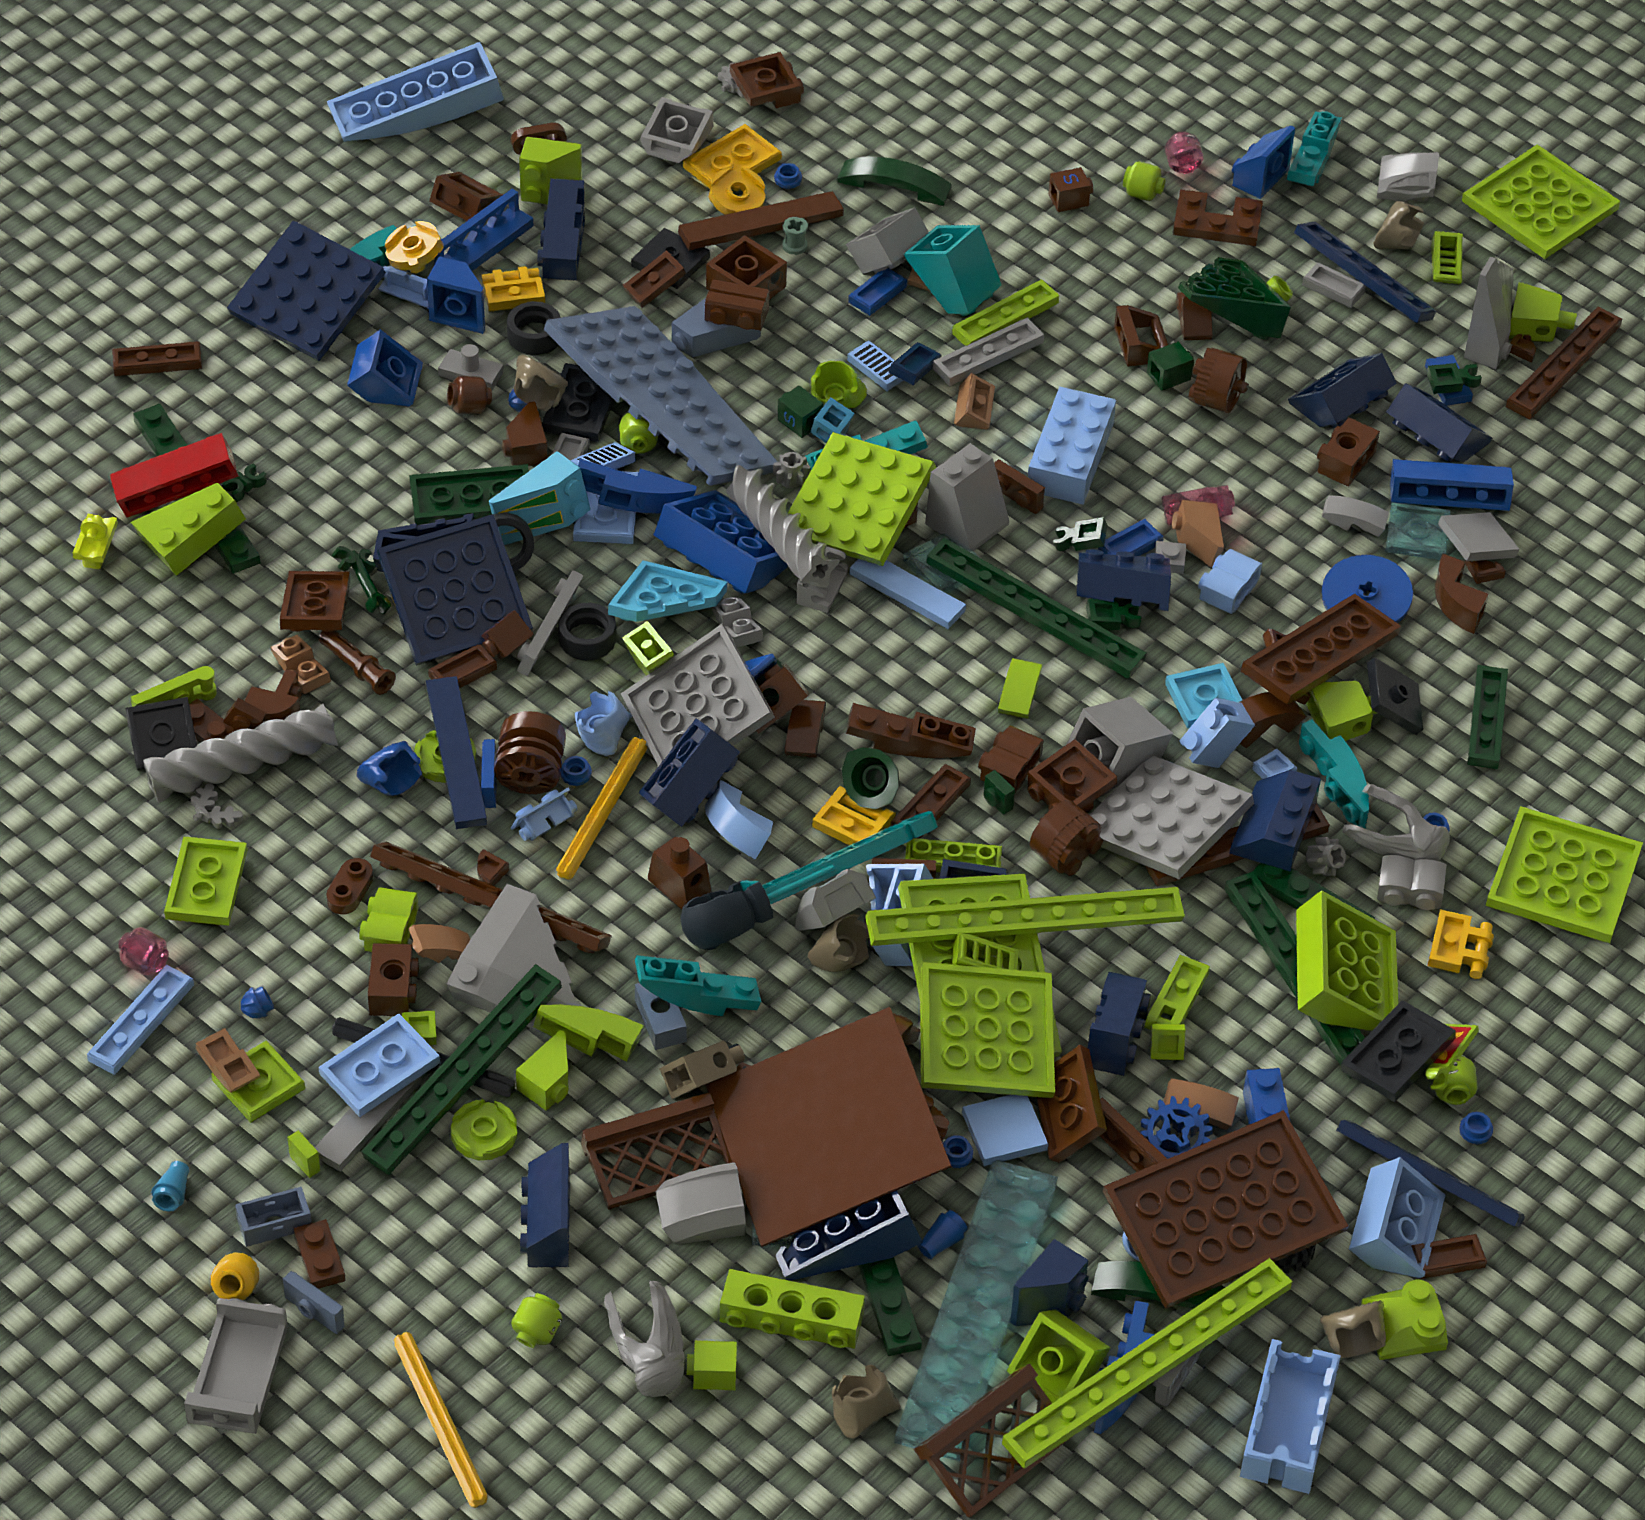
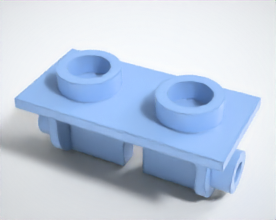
[378,265,429,308]
[511,787,578,841]

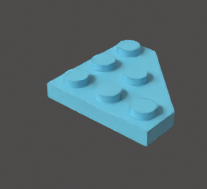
[608,560,727,622]

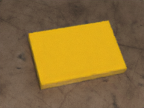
[683,124,782,188]

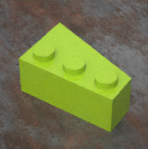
[131,483,246,576]

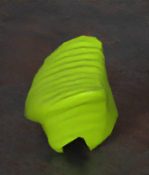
[811,360,867,409]

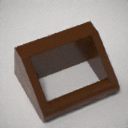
[429,172,503,221]
[1114,305,1168,367]

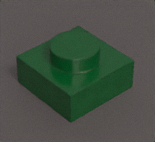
[983,770,1015,815]

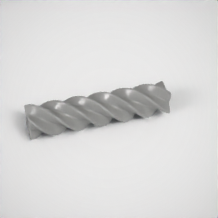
[726,465,840,588]
[143,704,338,803]

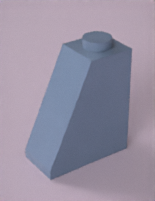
[672,298,761,357]

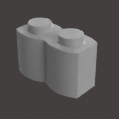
[1377,855,1447,910]

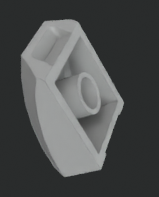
[640,97,714,163]
[795,869,876,931]
[656,1162,746,1244]

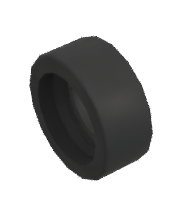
[507,301,561,355]
[494,512,535,572]
[558,602,617,661]

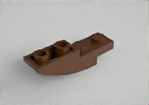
[846,703,976,758]

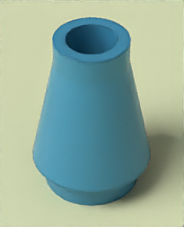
[151,1161,190,1211]

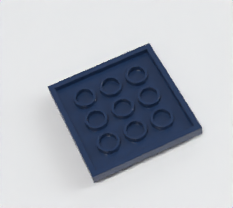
[227,220,386,361]
[377,514,533,666]

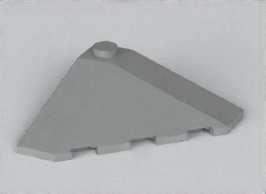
[1464,257,1514,369]
[447,884,581,1032]

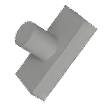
[438,344,504,391]

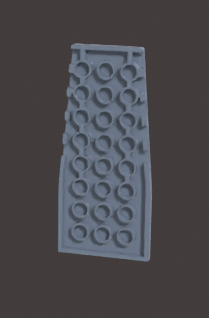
[544,306,778,485]

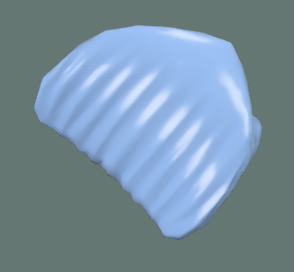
[575,691,632,757]

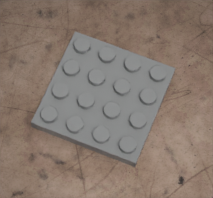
[621,624,775,766]
[1090,756,1254,879]

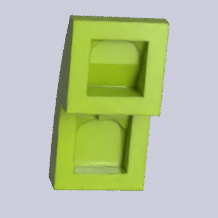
[998,658,1042,719]

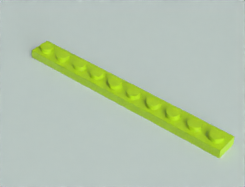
[865,887,1185,946]
[1002,1258,1293,1469]

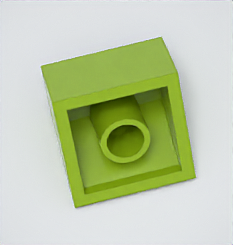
[519,137,582,204]
[1006,1309,1111,1403]

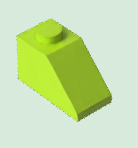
[622,621,674,676]
[516,1030,569,1111]

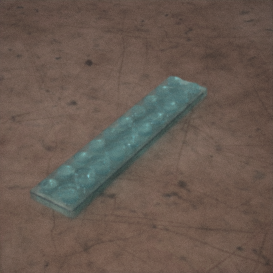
[895,1160,1058,1462]

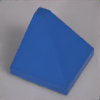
[745,654,777,681]

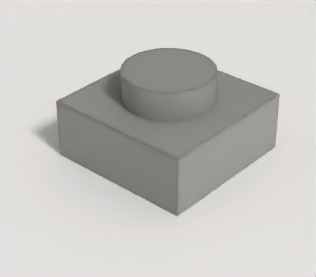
[1155,541,1186,574]

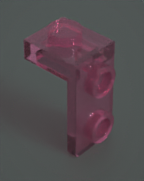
[1162,485,1235,525]

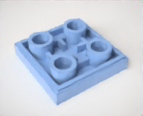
[962,1095,1048,1166]

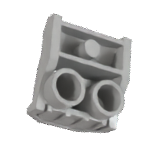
[1377,152,1439,202]

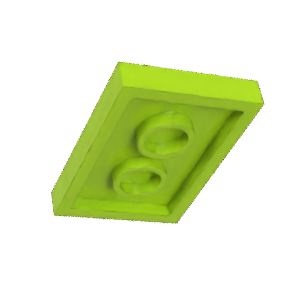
[164,836,248,926]

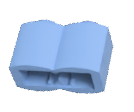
[1198,549,1262,614]

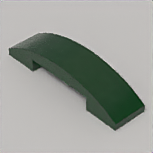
[837,157,952,206]
[1091,1261,1225,1309]

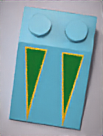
[488,451,591,545]

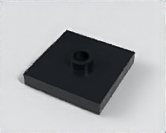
[631,227,710,289]
[1367,657,1424,735]
[125,697,197,770]

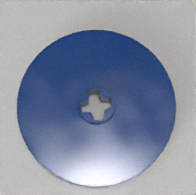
[1322,555,1413,623]

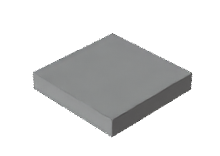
[1438,512,1519,561]

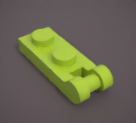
[130,666,217,707]
[1144,955,1210,1030]

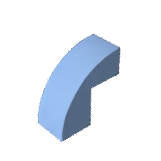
[705,780,773,859]

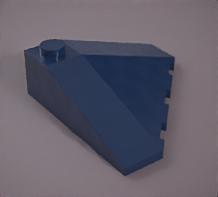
[776,1190,923,1281]

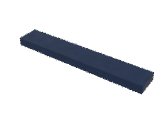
[1294,221,1437,323]
[426,676,487,829]
[1336,1120,1526,1227]

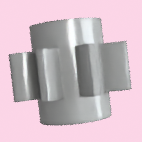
[773,452,810,489]
[1306,837,1346,876]

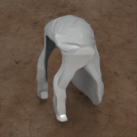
[1342,784,1450,861]
[604,1281,685,1397]

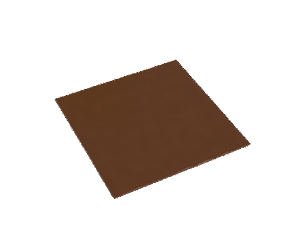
[706,1007,952,1247]

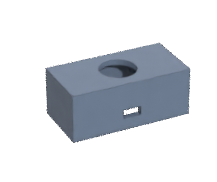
[635,983,687,1050]
[235,1186,312,1247]

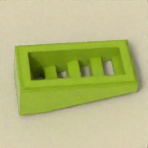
[1431,231,1463,284]
[952,933,1019,970]

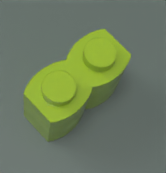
[359,887,419,952]

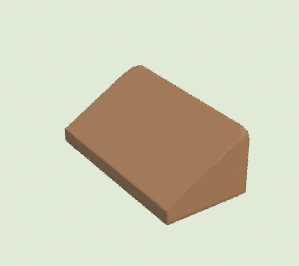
[954,373,995,430]

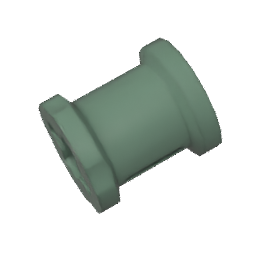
[782,217,808,255]

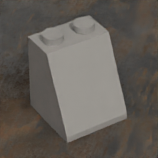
[925,443,1009,553]
[1066,697,1173,795]

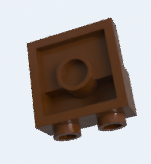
[730,52,804,109]
[1027,739,1117,813]

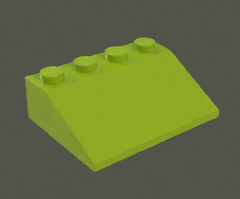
[1296,890,1398,1031]

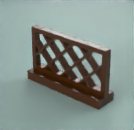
[581,1092,732,1210]
[913,1364,1073,1518]

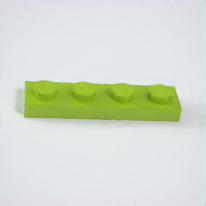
[952,279,1060,346]

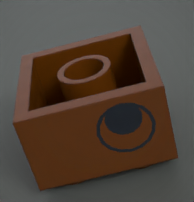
[706,235,787,300]

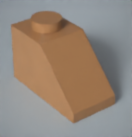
[1172,500,1224,567]

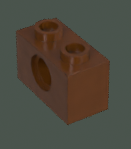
[1317,417,1380,487]
[756,663,809,734]
[368,943,419,1016]

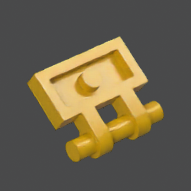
[481,266,545,311]
[1427,909,1494,979]

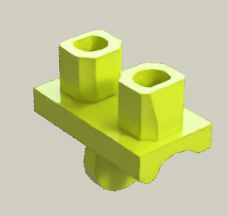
[73,514,118,569]

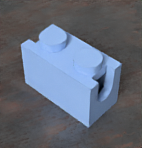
[1179,698,1255,768]

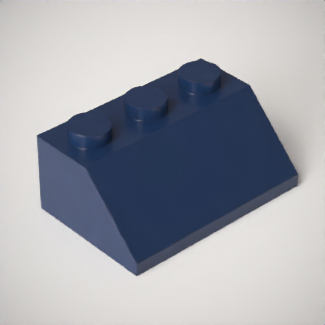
[1288,353,1397,428]
[1386,383,1493,463]
[638,718,740,827]
[1229,770,1321,871]
[520,1143,570,1268]

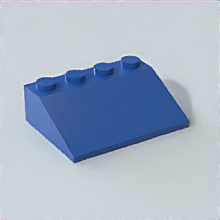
[653,490,788,594]

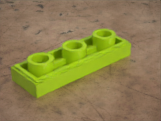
[905,838,1002,872]

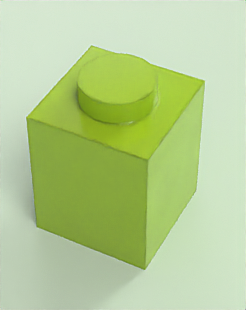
[687,1340,737,1390]

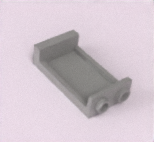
[184,1298,288,1434]

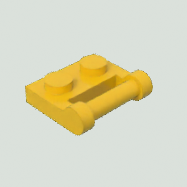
[812,786,896,845]

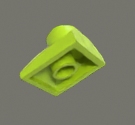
[1361,1280,1448,1360]

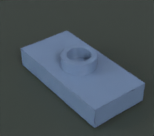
[283,1271,345,1335]

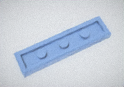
[850,559,966,629]
[87,965,194,1075]

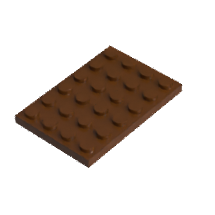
[1102,1110,1349,1309]

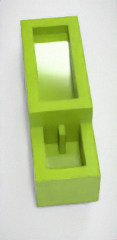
[533,1004,644,1062]

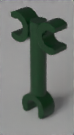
[222,464,267,502]
[332,546,391,614]

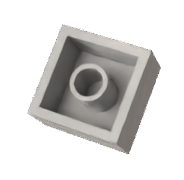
[846,207,929,274]

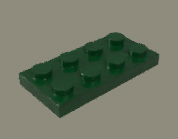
[409,464,529,526]

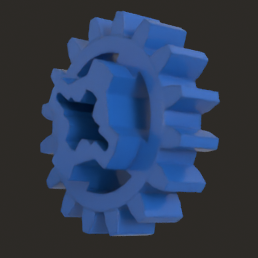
[1140,1096,1213,1159]

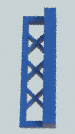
[434,189,534,271]

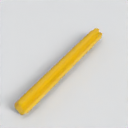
[556,737,647,880]
[394,1332,488,1508]

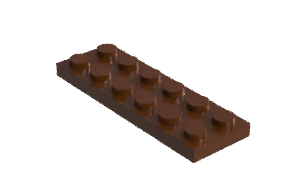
[1240,593,1401,705]

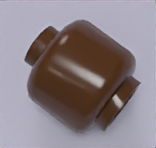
[447,376,492,415]

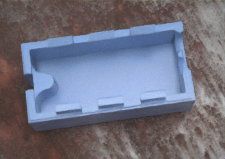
[1240,1339,1341,1494]

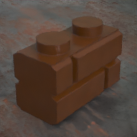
[705,279,769,331]

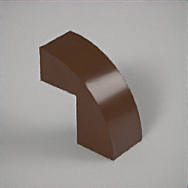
[1435,554,1489,634]
[1239,692,1307,748]

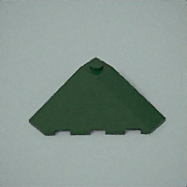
[1178,257,1291,340]

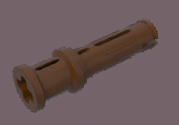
[319,630,396,695]

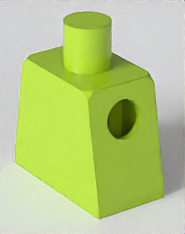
[1509,282,1577,342]
[1306,681,1378,741]

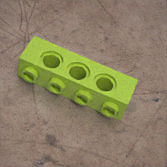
[720,1269,865,1349]

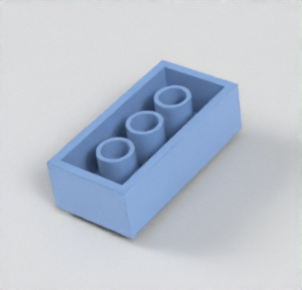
[1028,387,1116,505]

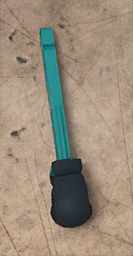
[680,811,938,950]

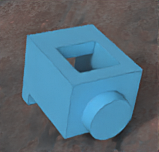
[811,397,855,443]

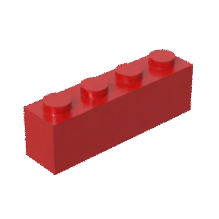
[110,433,239,518]

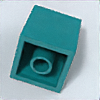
[904,225,1002,316]

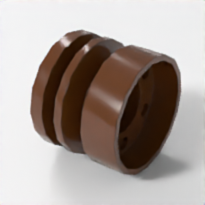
[494,711,566,795]

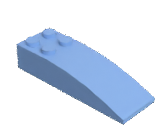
[326,42,504,141]

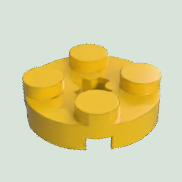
[708,167,766,215]
[385,221,444,273]

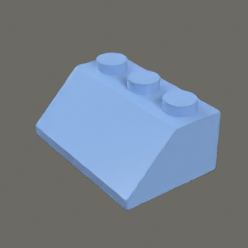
[1349,1157,1445,1278]

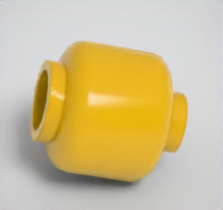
[211,1252,259,1300]

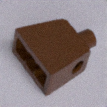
[648,837,712,909]

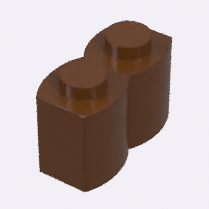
[978,725,1044,793]

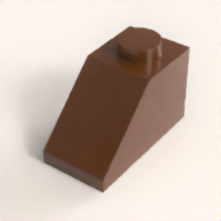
[502,401,547,466]

